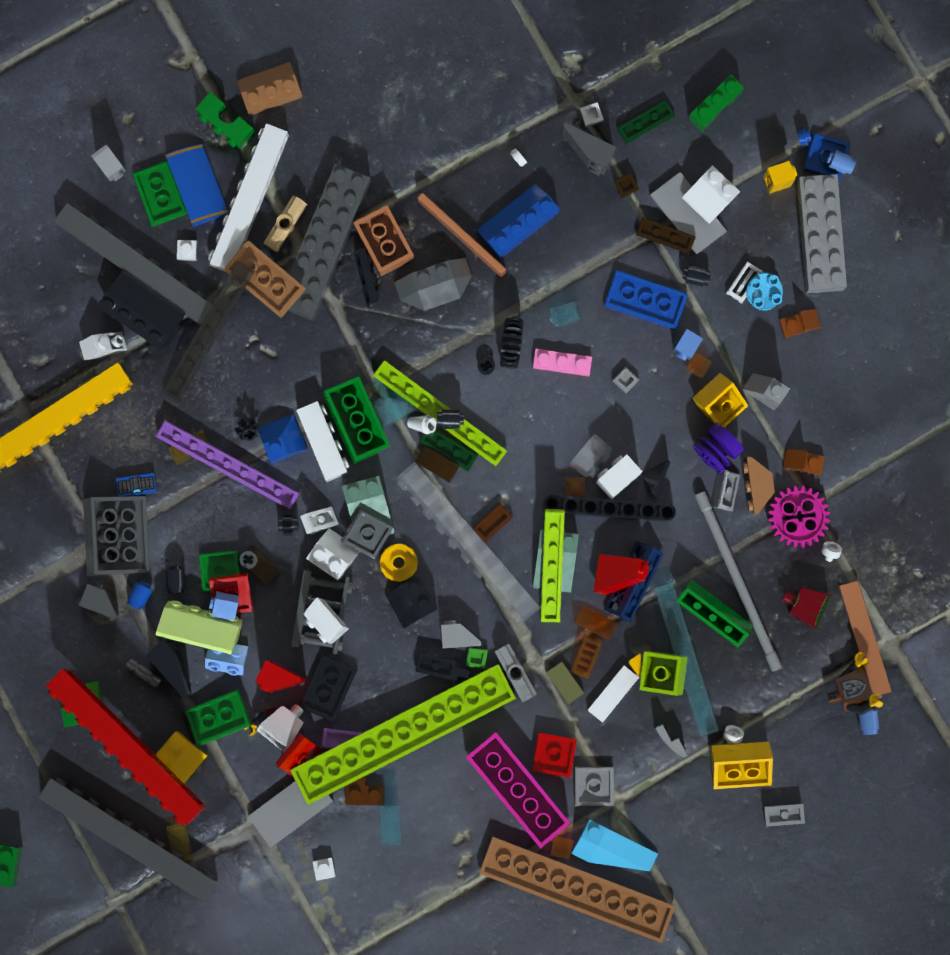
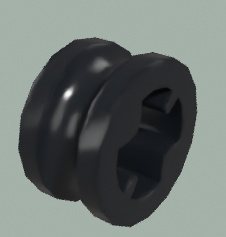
[478,357,495,375]

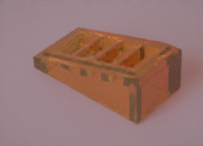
[570,634,602,679]

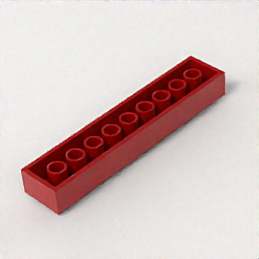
[46,669,207,826]

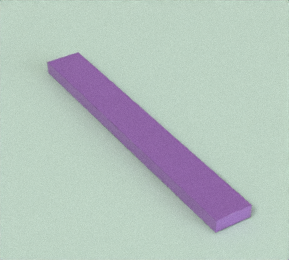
[155,420,300,510]

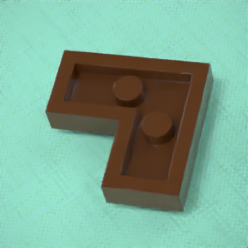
[345,776,385,805]

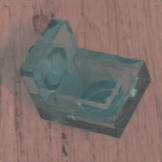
[550,301,582,327]

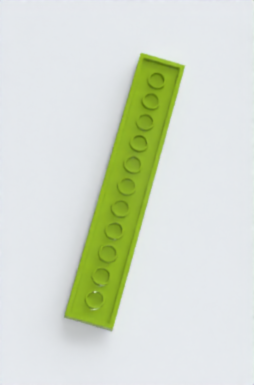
[290,664,516,805]

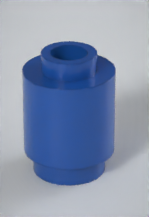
[127,580,153,610]

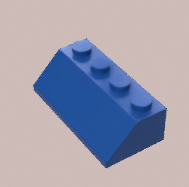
[476,184,559,260]

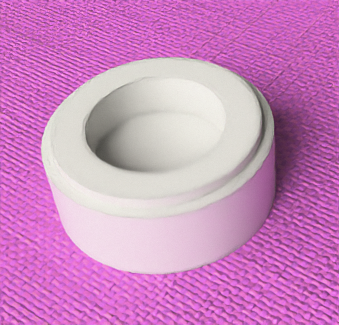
[510,148,527,167]

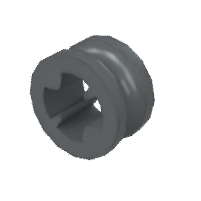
[240,551,258,569]

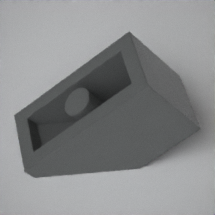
[79,582,119,620]

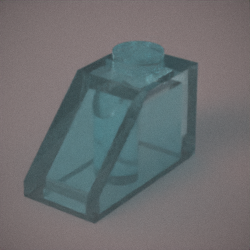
[373,397,417,429]

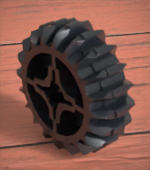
[500,317,524,369]

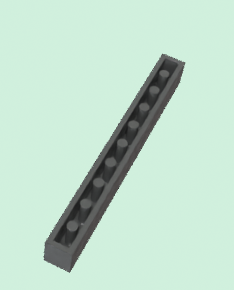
[54,203,224,333]
[38,777,217,902]

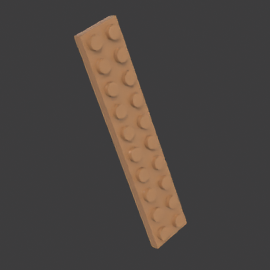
[479,837,675,943]

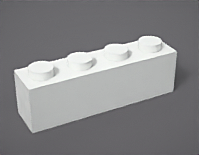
[297,401,350,482]

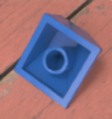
[259,414,307,464]

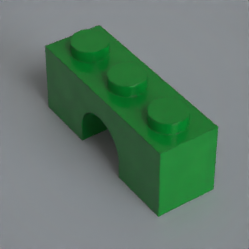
[689,75,744,132]
[195,92,255,149]

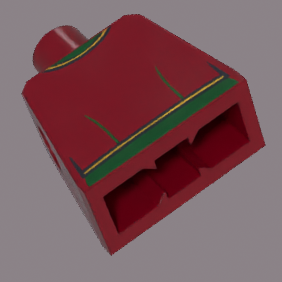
[782,588,831,630]

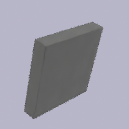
[341,508,394,559]

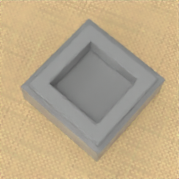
[612,367,639,394]

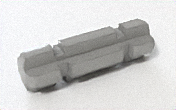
[126,659,161,687]

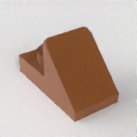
[779,309,821,338]
[783,449,825,476]

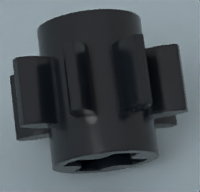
[235,417,260,441]
[278,512,299,536]

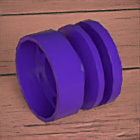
[692,423,744,474]

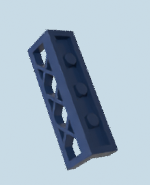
[604,541,664,623]

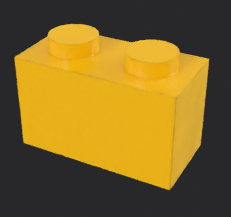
[763,161,797,194]

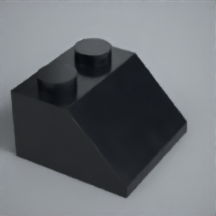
[386,576,437,629]

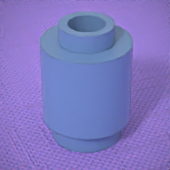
[826,150,856,174]
[858,709,879,735]

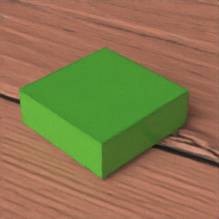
[466,647,488,669]

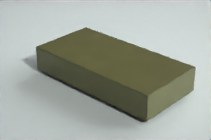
[546,662,584,704]

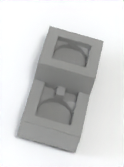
[655,724,687,757]

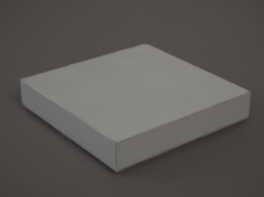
[575,767,614,806]

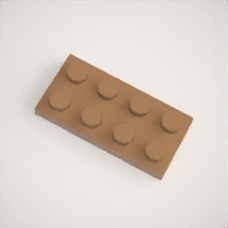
[223,240,306,318]

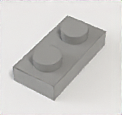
[764,804,805,827]

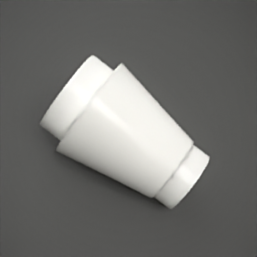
[407,415,437,434]

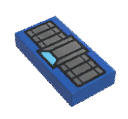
[116,473,157,497]

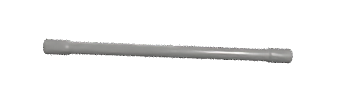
[694,491,783,672]

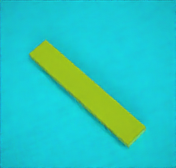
[541,509,565,623]

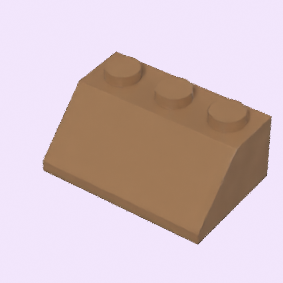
[237,62,303,116]

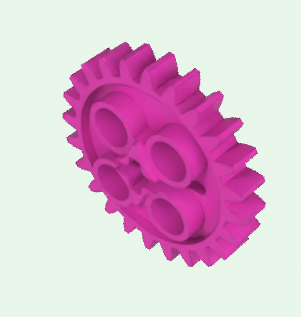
[767,486,830,548]

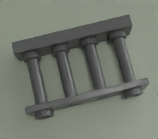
[291,570,353,654]

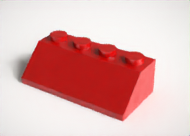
[255,660,306,692]

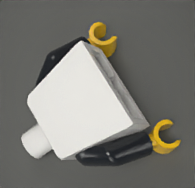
[244,704,304,752]

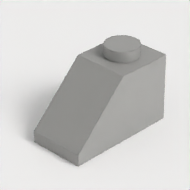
[91,145,125,182]
[441,620,481,649]

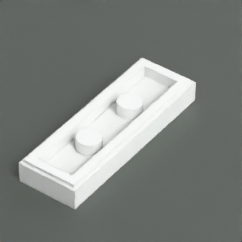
[588,666,639,723]

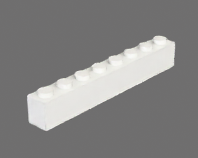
[209,124,289,272]

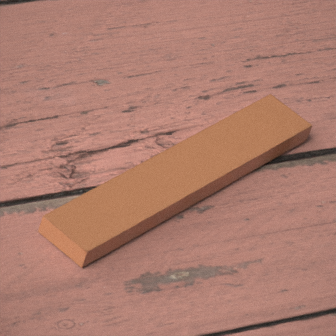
[418,193,506,278]
[838,581,892,695]

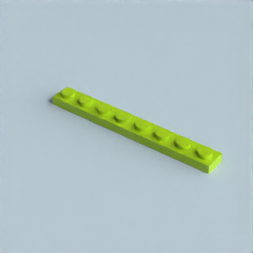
[373,360,507,467]

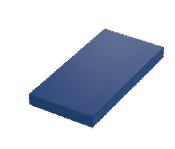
[604,270,688,330]

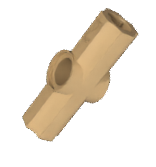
[263,196,307,253]

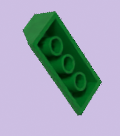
[323,376,390,464]

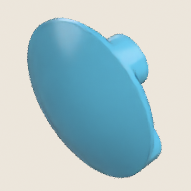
[746,273,783,311]

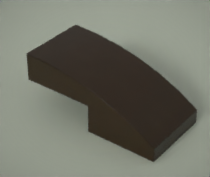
[415,446,459,483]

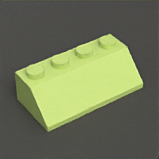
[156,601,243,654]

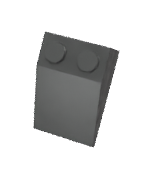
[562,122,616,176]

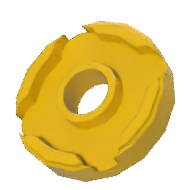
[380,544,418,582]

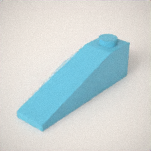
[571,819,658,871]

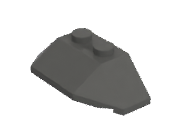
[394,258,472,311]

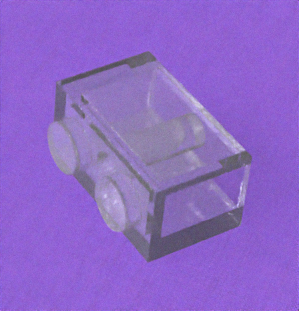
[569,434,612,479]

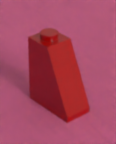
[593,554,649,595]

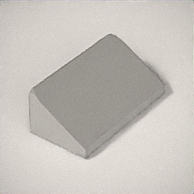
[710,470,741,512]

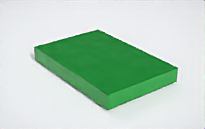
[132,161,188,227]
[185,689,252,747]

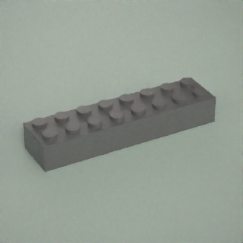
[288,164,371,321]

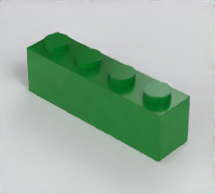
[676,579,753,648]

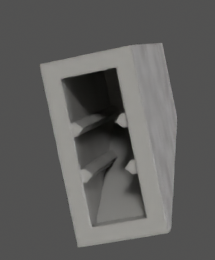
[742,373,790,410]

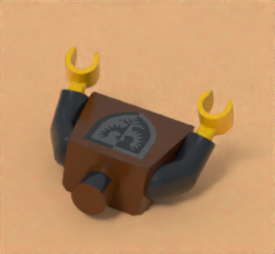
[827,652,883,715]

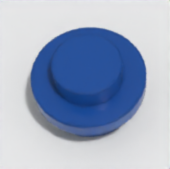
[798,127,812,146]

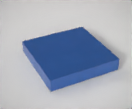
[803,133,850,180]

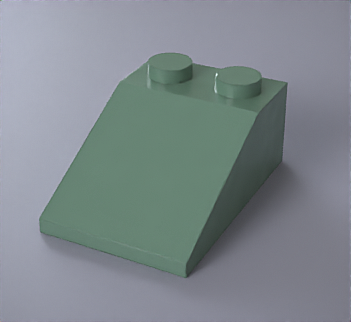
[342,476,395,535]
[533,529,579,593]

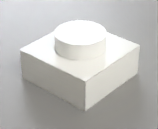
[580,102,604,128]
[177,240,197,261]
[313,857,336,881]

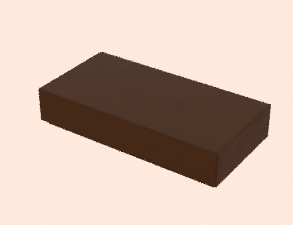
[472,503,513,543]

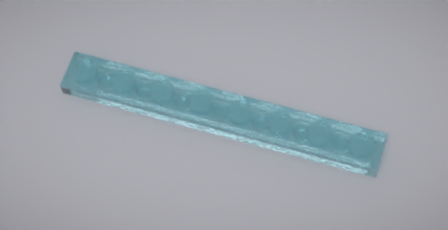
[654,583,719,737]

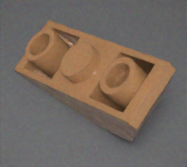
[742,456,775,515]

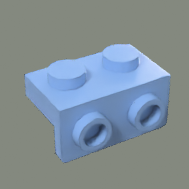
[205,644,248,675]

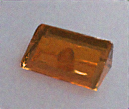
[575,606,617,641]

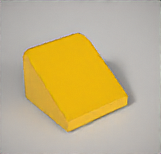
[628,653,642,677]

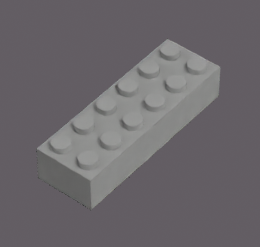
[796,174,847,293]

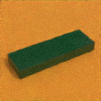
[617,99,675,145]
[419,429,478,472]

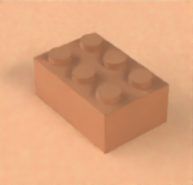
[353,205,414,276]

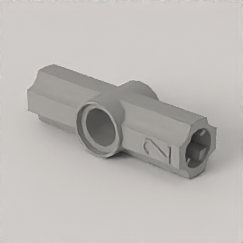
[494,644,537,703]

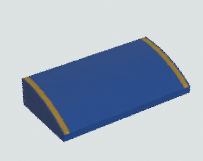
[165,144,229,227]

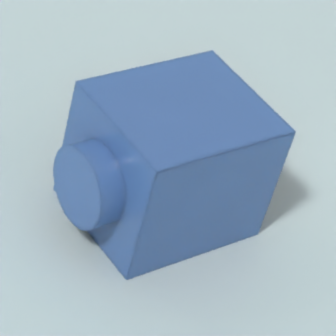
[674,329,703,361]
[209,591,239,621]

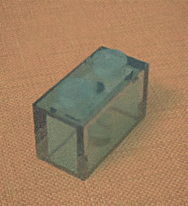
[379,804,402,846]

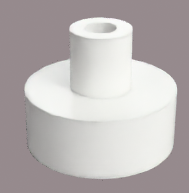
[821,541,842,562]
[723,725,744,744]

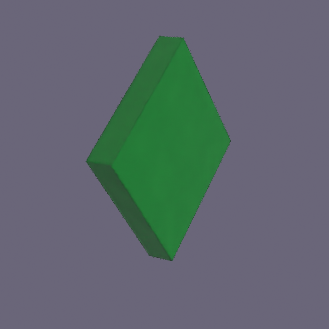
[199,550,240,593]

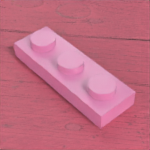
[533,349,592,376]

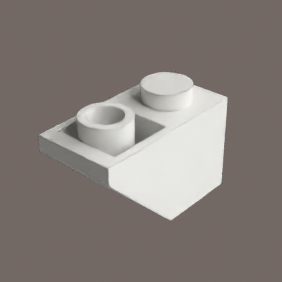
[79,332,127,360]

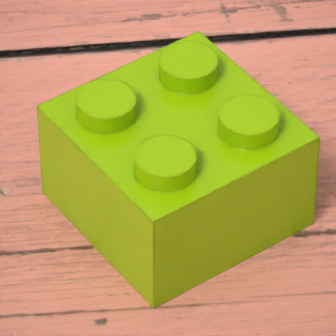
[639,651,688,696]

